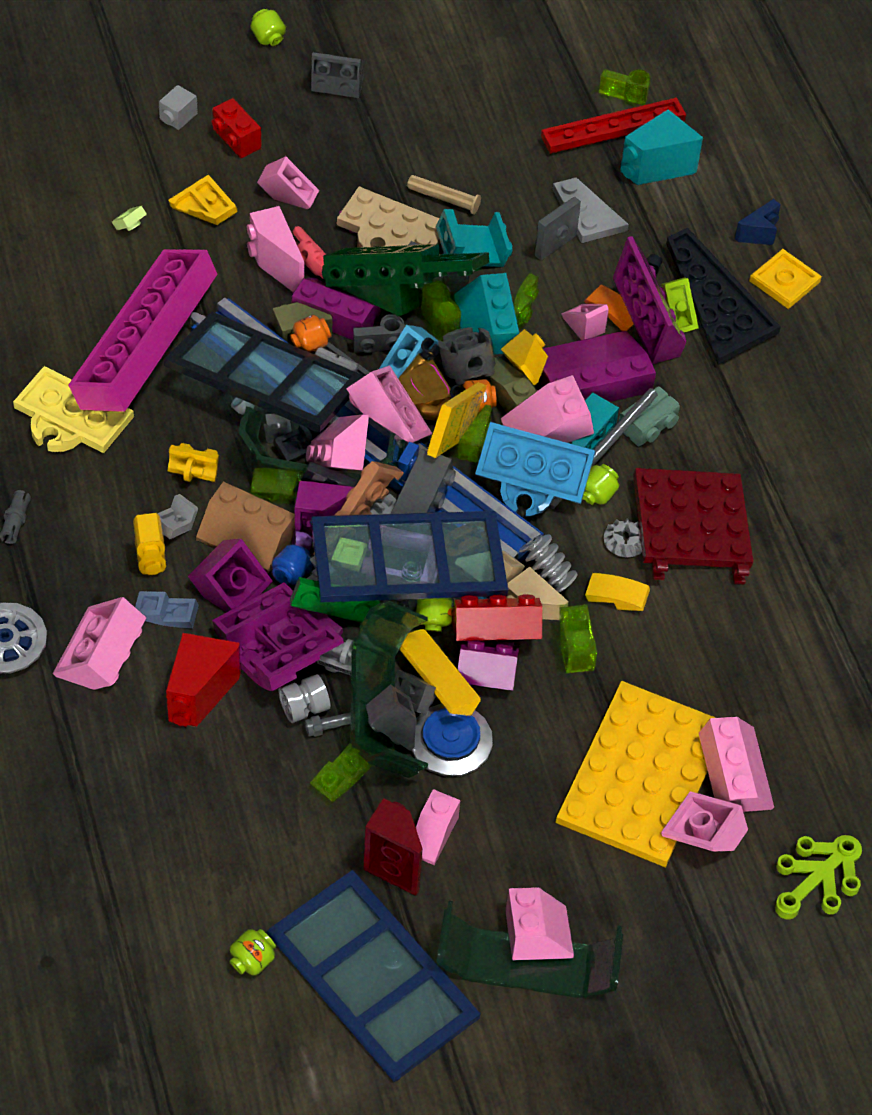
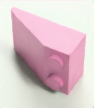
[247,206,304,293]
[346,365,432,443]
[501,375,594,443]

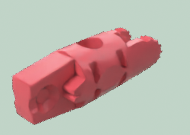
[293,226,326,279]

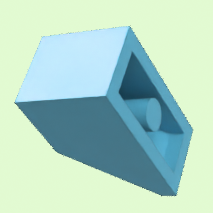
[379,325,439,378]

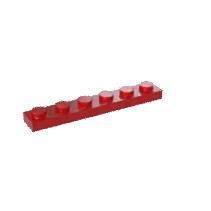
[541,98,686,154]

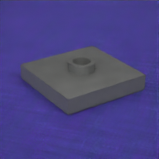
[535,197,581,261]

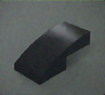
[273,423,330,465]

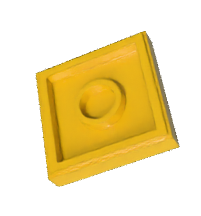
[749,249,822,309]

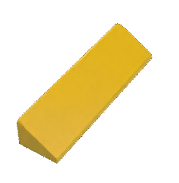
[394,629,481,716]

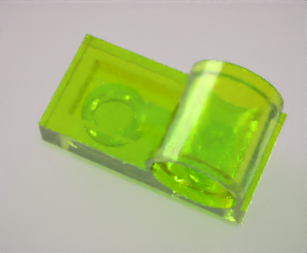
[599,69,650,105]

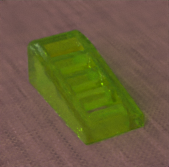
[457,405,492,463]

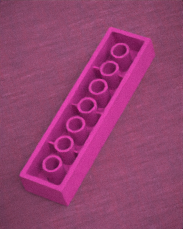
[68,249,218,412]

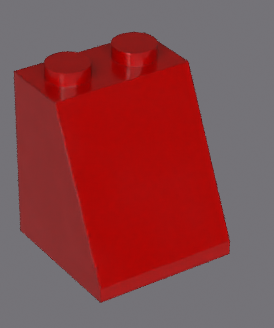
[166,633,241,726]

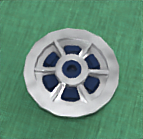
[0,603,47,673]

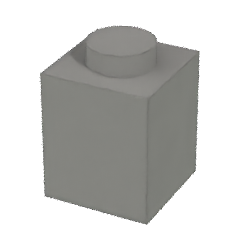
[159,85,198,130]

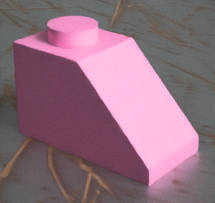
[257,157,319,209]
[416,789,460,865]

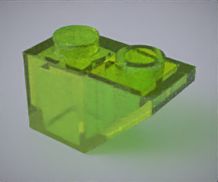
[559,605,597,673]

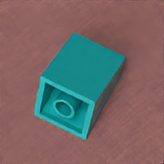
[620,109,703,185]

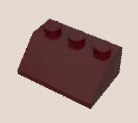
[364,798,423,896]

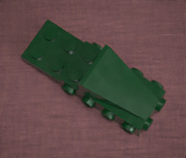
[322,244,490,316]

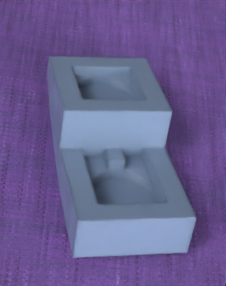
[135,591,199,628]

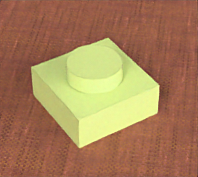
[112,206,147,231]

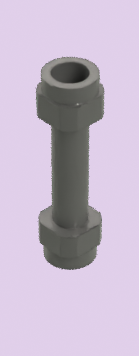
[304,704,369,737]

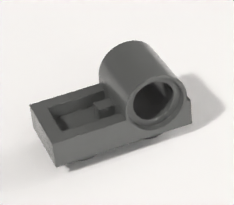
[353,314,406,353]

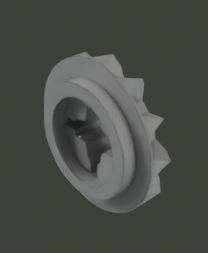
[604,518,642,557]

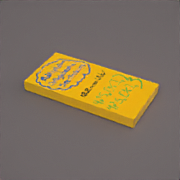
[427,382,487,458]

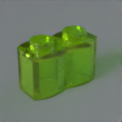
[421,281,461,342]

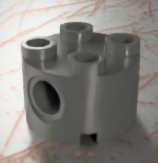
[438,327,496,384]

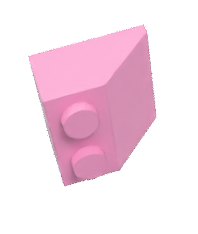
[506,888,574,960]

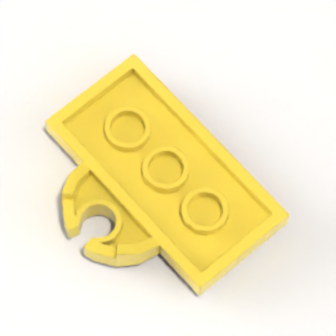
[13,366,134,453]

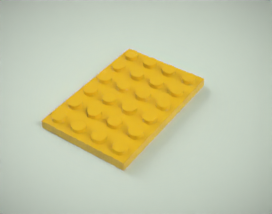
[556,681,715,868]

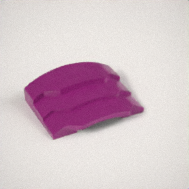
[212,582,344,691]

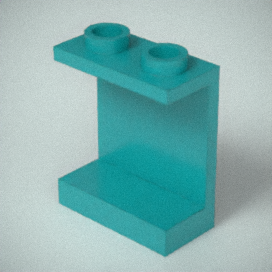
[436,209,513,267]

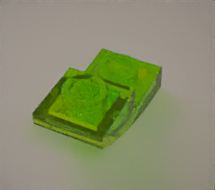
[514,273,539,328]
[251,468,302,501]
[310,743,373,802]

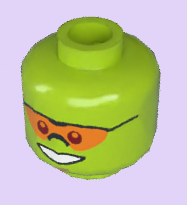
[416,598,453,632]
[230,929,276,975]

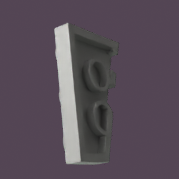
[553,178,629,243]

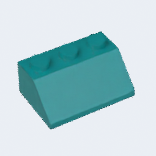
[454,273,519,355]

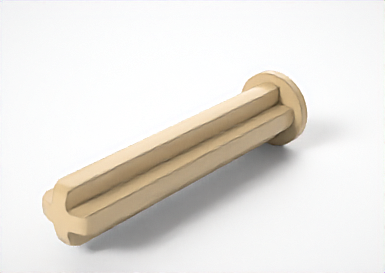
[407,175,481,214]

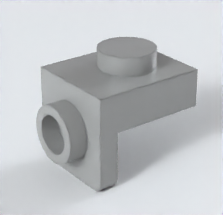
[157,494,198,539]

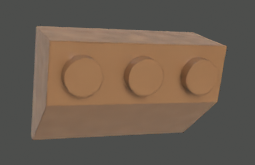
[196,482,295,573]

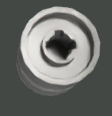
[279,674,331,723]

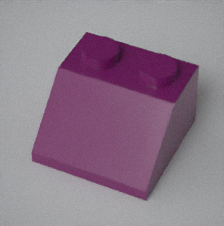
[188,538,273,613]

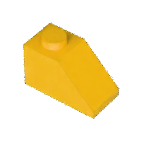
[501,329,548,385]

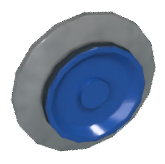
[411,703,493,776]

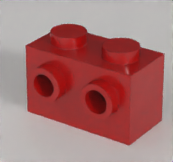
[211,98,261,158]

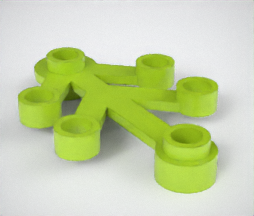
[775,835,862,919]

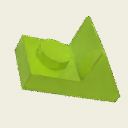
[661,278,699,332]

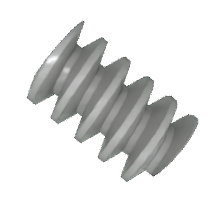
[518,534,578,593]

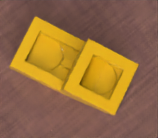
[585,573,650,611]

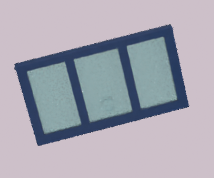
[310,511,508,602]
[266,870,481,1082]

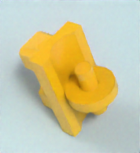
[168,443,219,482]

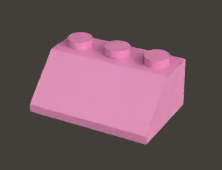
[306,414,369,472]
[53,597,146,690]
[699,717,774,812]

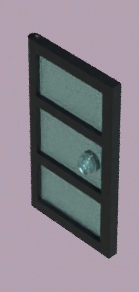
[164,311,364,433]

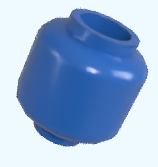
[272,545,313,586]

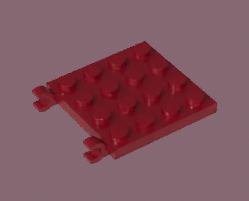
[633,468,753,584]

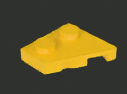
[168,175,238,225]

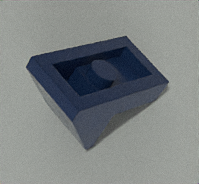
[735,199,781,245]

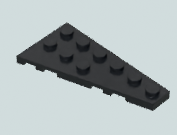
[666,227,781,365]

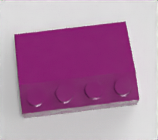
[613,236,686,364]
[539,331,656,402]

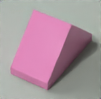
[562,304,609,340]

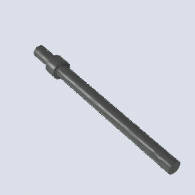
[550,388,658,509]

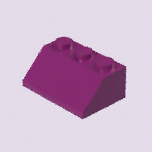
[292,278,383,340]

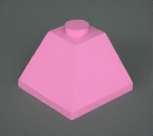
[661,791,748,851]

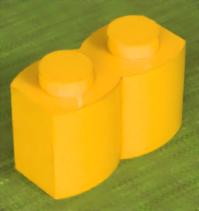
[133,513,166,575]

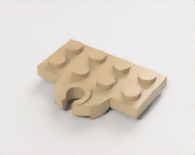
[337,187,441,247]

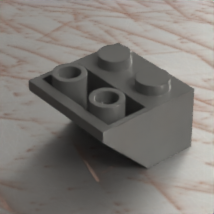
[311,52,365,98]

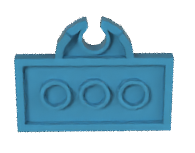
[475,422,596,517]

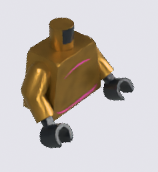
[398,338,466,421]

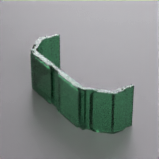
[238,406,405,480]
[350,601,428,778]
[436,900,623,998]

